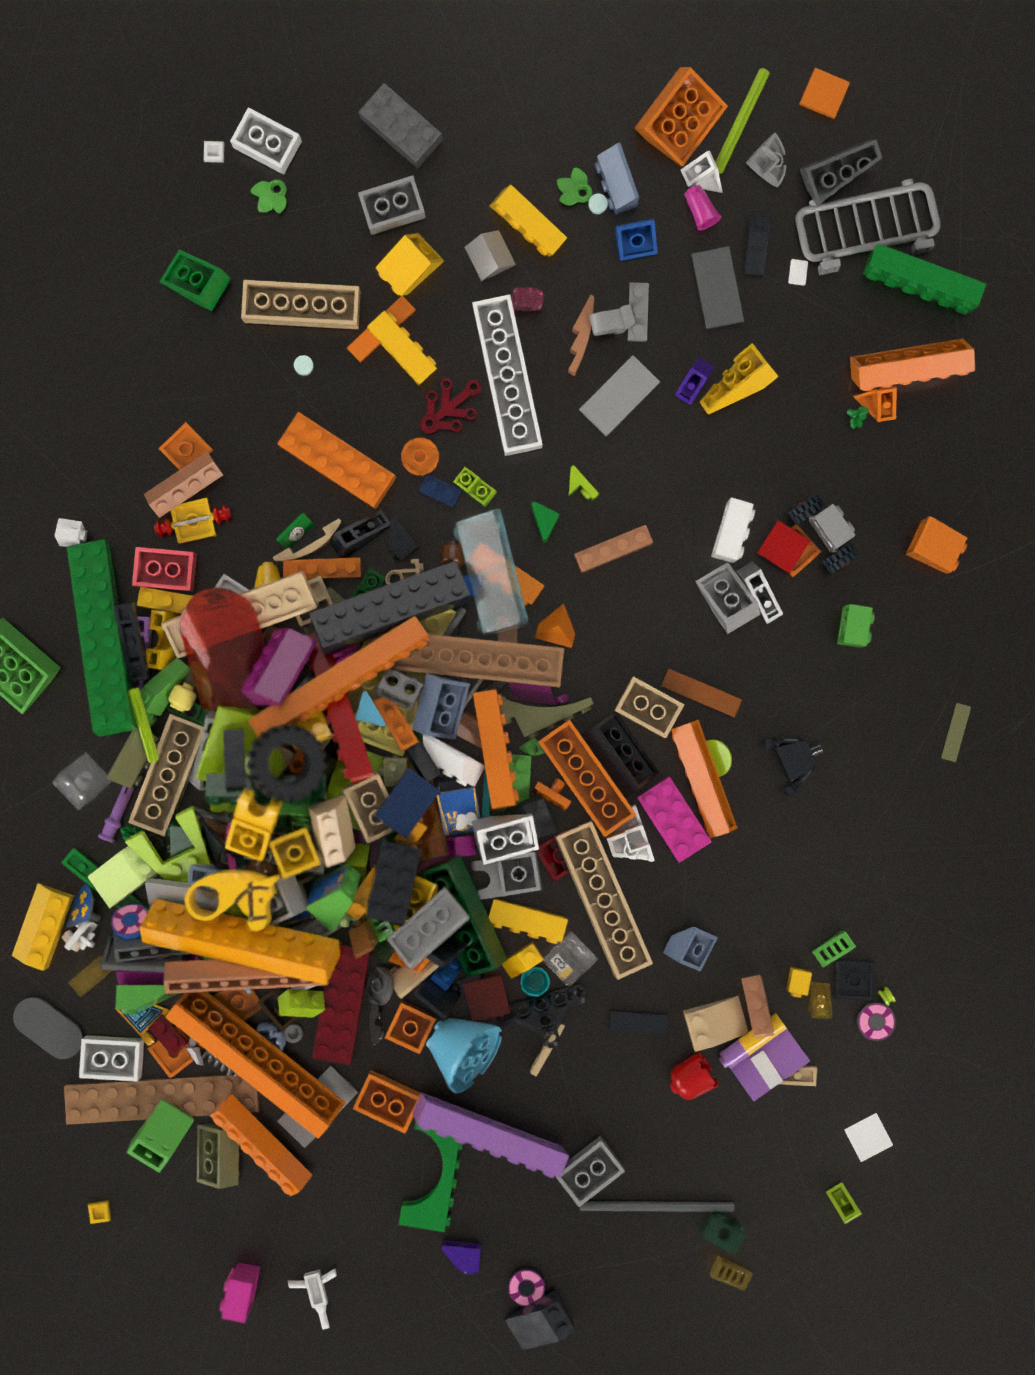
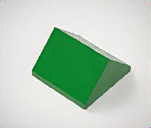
[531,502,559,543]

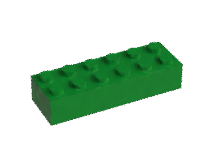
[863,243,986,314]

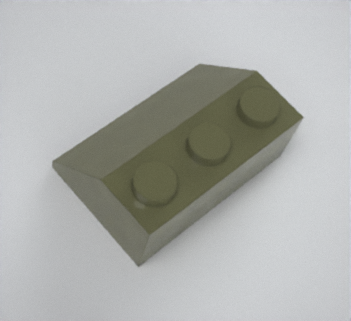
[107,727,161,789]
[197,1124,239,1189]

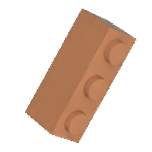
[742,975,775,1039]

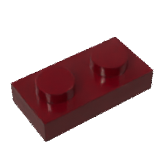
[148,1014,189,1056]

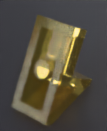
[808,982,832,1019]

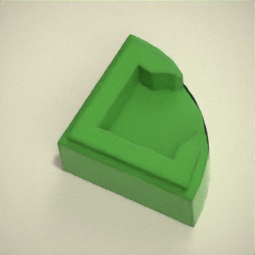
[519,737,545,756]

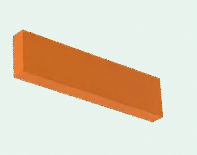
[347,296,416,363]

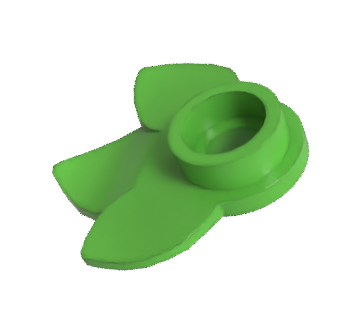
[557,168,592,205]
[251,179,287,214]

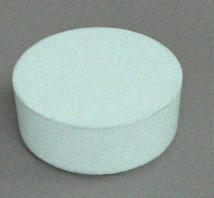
[588,194,608,214]
[294,355,314,376]

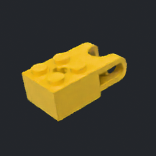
[225,788,282,862]

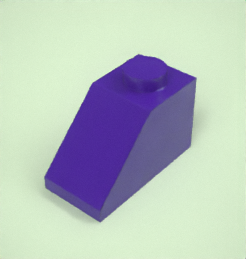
[675,357,714,405]
[442,1240,481,1275]

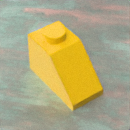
[502,941,543,979]

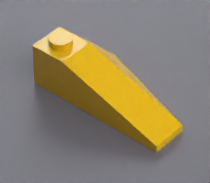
[700,343,779,415]

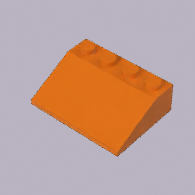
[634,67,728,167]

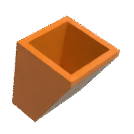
[905,516,967,574]

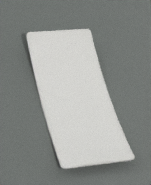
[751,1051,783,1089]

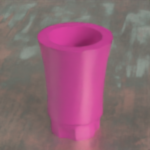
[684,185,722,230]

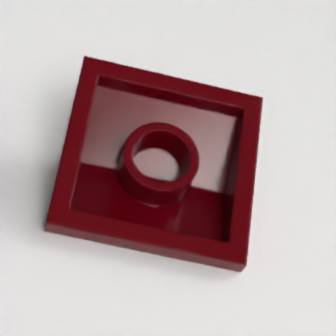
[535,829,570,882]

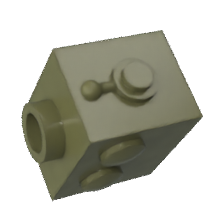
[379,755,407,788]

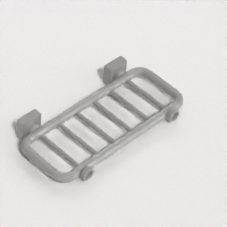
[795,179,940,275]

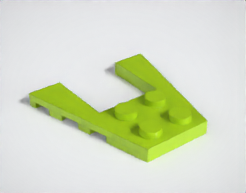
[125,806,213,883]

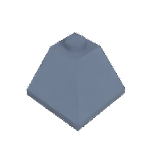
[663,927,718,971]

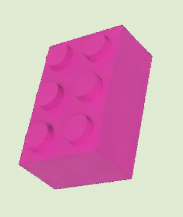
[220,1263,260,1323]

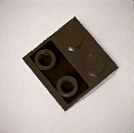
[257,987,299,1032]

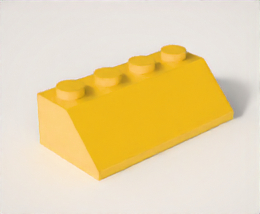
[12,883,74,971]

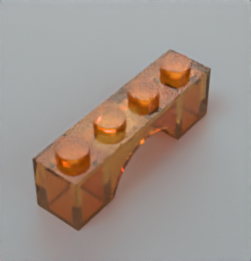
[416,779,449,861]

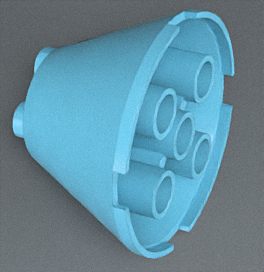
[426,1018,502,1093]

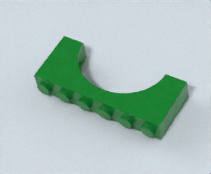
[399,1121,463,1232]

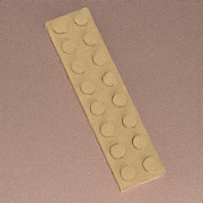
[161,571,318,659]

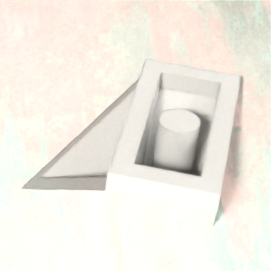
[681,151,723,193]

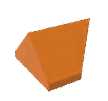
[853,386,897,422]
[535,603,575,648]

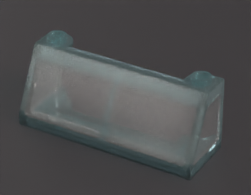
[453,508,528,636]

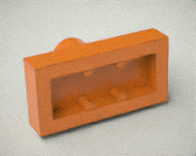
[532,778,571,811]

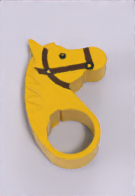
[185,869,280,931]

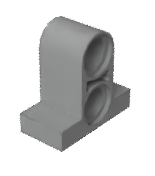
[589,304,635,336]

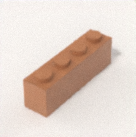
[144,451,223,518]
[574,525,653,573]

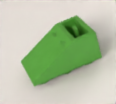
[127,1099,195,1173]

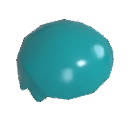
[520,967,550,996]

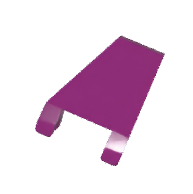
[508,682,569,705]

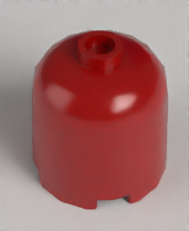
[670,1052,719,1100]

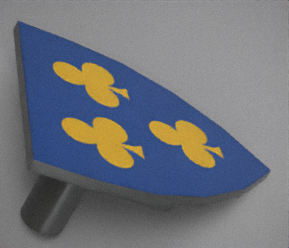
[66,883,101,928]

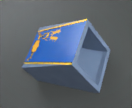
[435,776,481,836]

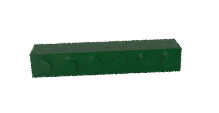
[205,774,326,806]

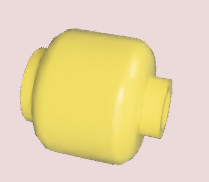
[168,683,197,713]

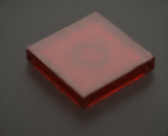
[463,975,510,1022]

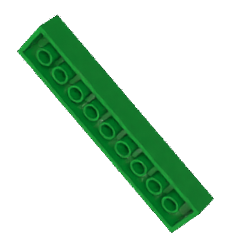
[67,539,137,737]

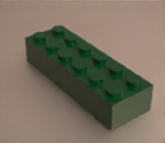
[419,855,508,977]

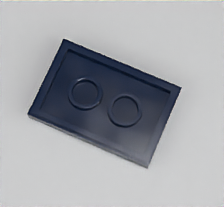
[374,768,440,839]

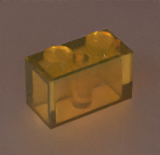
[68,955,114,997]

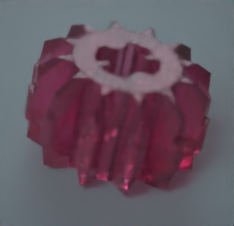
[511,287,544,312]

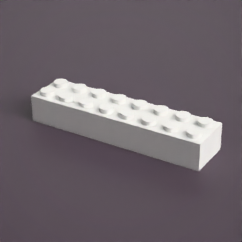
[472,294,543,456]

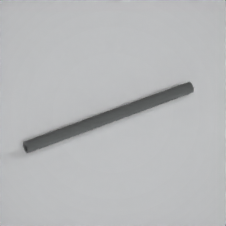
[580,1201,734,1212]

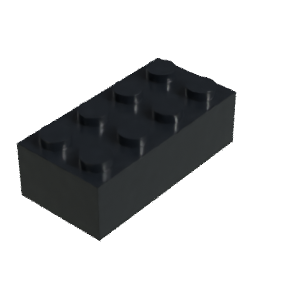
[365,837,421,925]

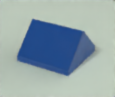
[615,219,658,261]

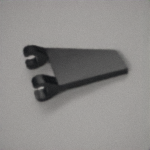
[198,817,235,870]

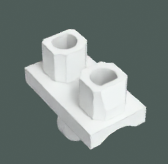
[62,920,98,952]

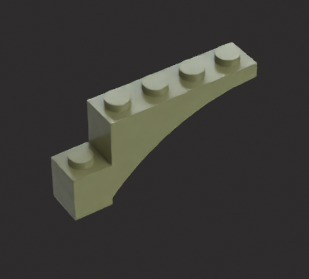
[500,696,594,739]

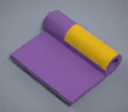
[718,1013,810,1101]

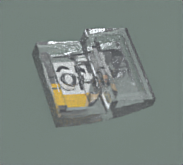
[543,932,598,987]

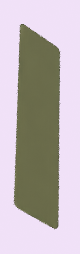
[941,703,971,762]

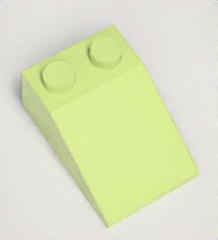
[88,846,158,908]

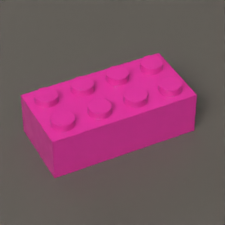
[636,776,712,863]

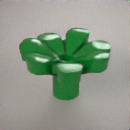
[847,406,869,429]
[120,824,146,840]

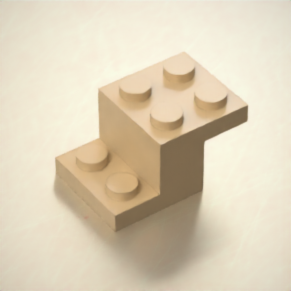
[296,576,334,636]

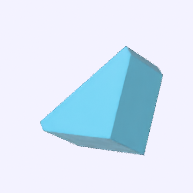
[356,691,386,727]

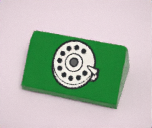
[276,513,314,549]

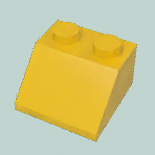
[269,827,320,879]

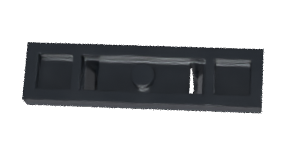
[113,602,150,682]

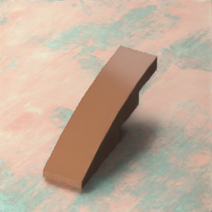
[568,295,594,376]

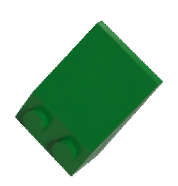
[159,250,231,311]

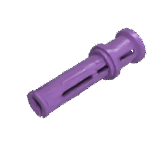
[98,786,134,843]

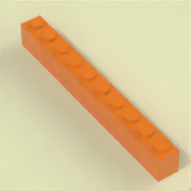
[248,616,429,738]

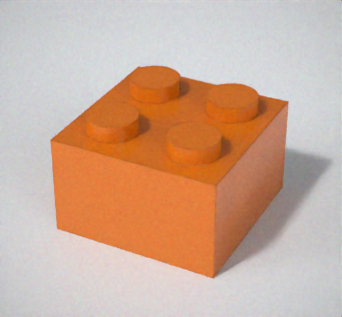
[385,999,437,1054]

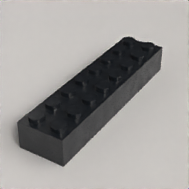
[309,561,470,655]

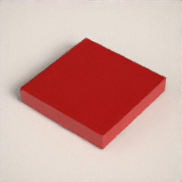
[757,521,810,573]

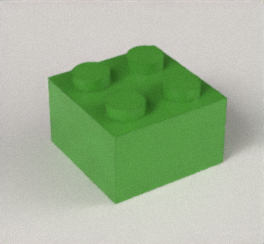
[837,604,875,648]

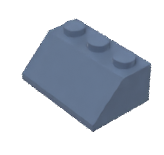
[595,143,639,215]
[412,673,470,739]

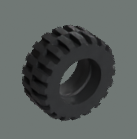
[247,725,327,801]

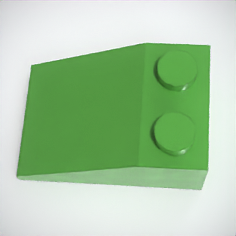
[490,754,531,812]
[116,985,178,1015]

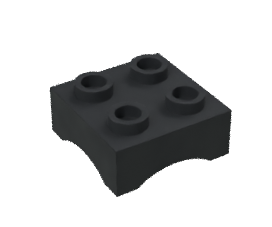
[506,793,557,839]

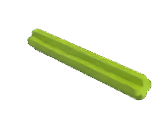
[128,688,159,763]

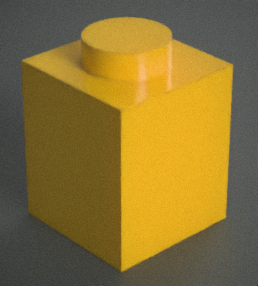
[786,967,812,998]

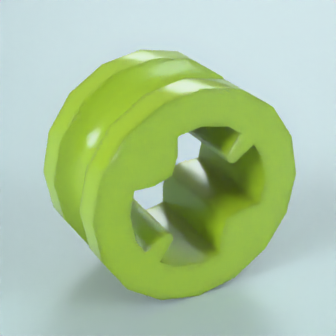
[878,987,896,1006]

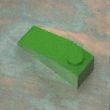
[140,658,191,716]

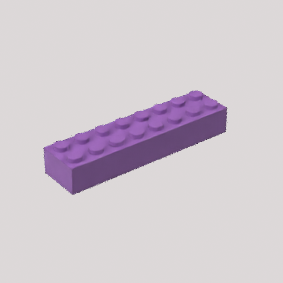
[412,1092,569,1178]

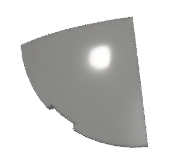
[746,133,786,188]

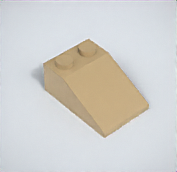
[683,996,748,1052]

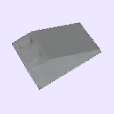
[695,562,760,634]
[471,814,539,865]

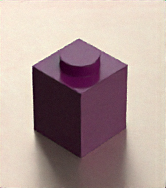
[445,835,477,857]

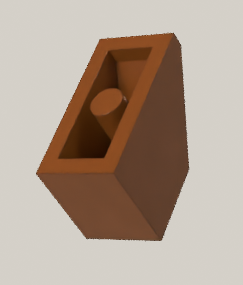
[349,918,378,958]

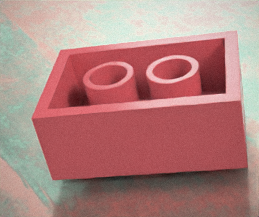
[132,547,197,592]

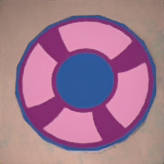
[111,903,148,940]

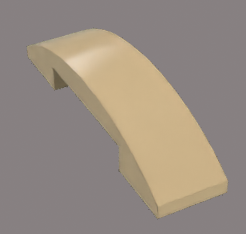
[273,519,343,562]

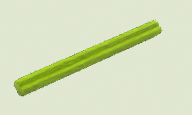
[715,68,770,174]

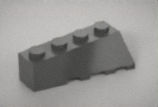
[800,139,882,206]

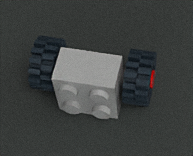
[788,493,860,574]

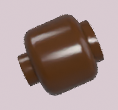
[440,541,465,569]

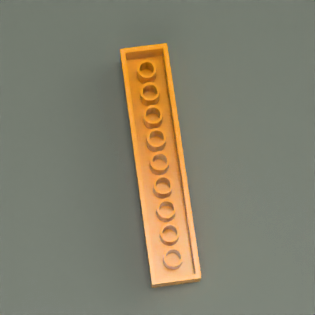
[140,899,340,985]

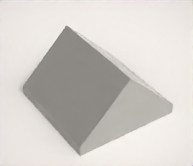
[465,230,516,282]

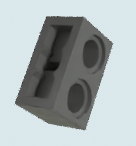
[377,668,423,711]

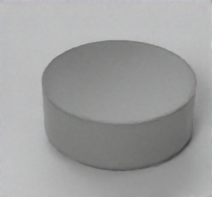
[284,1023,304,1043]

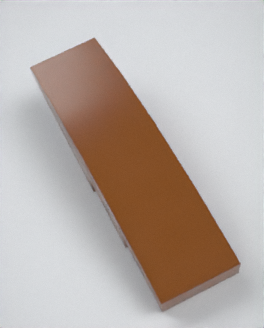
[661,669,742,718]

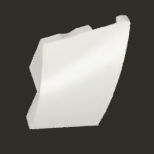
[606,804,655,862]

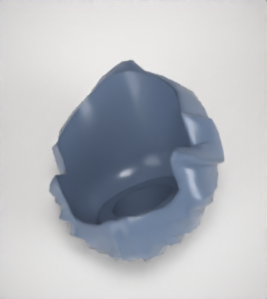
[256,1022,286,1051]

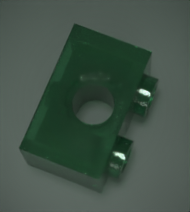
[699,1212,746,1256]

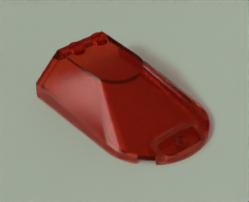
[180,588,266,711]

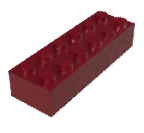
[312,942,371,1065]

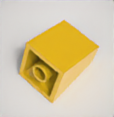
[376,233,444,296]

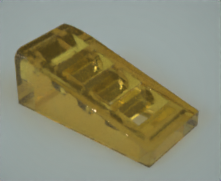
[710,1256,753,1291]

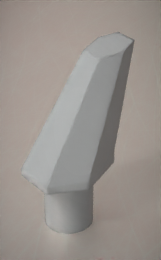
[185,1037,204,1065]

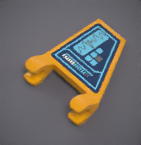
[115,1005,173,1046]

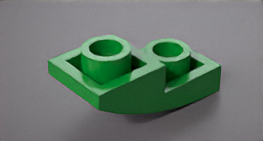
[351,567,386,598]

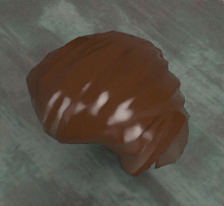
[245,860,278,877]

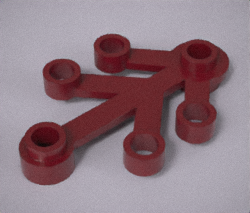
[420,378,481,434]

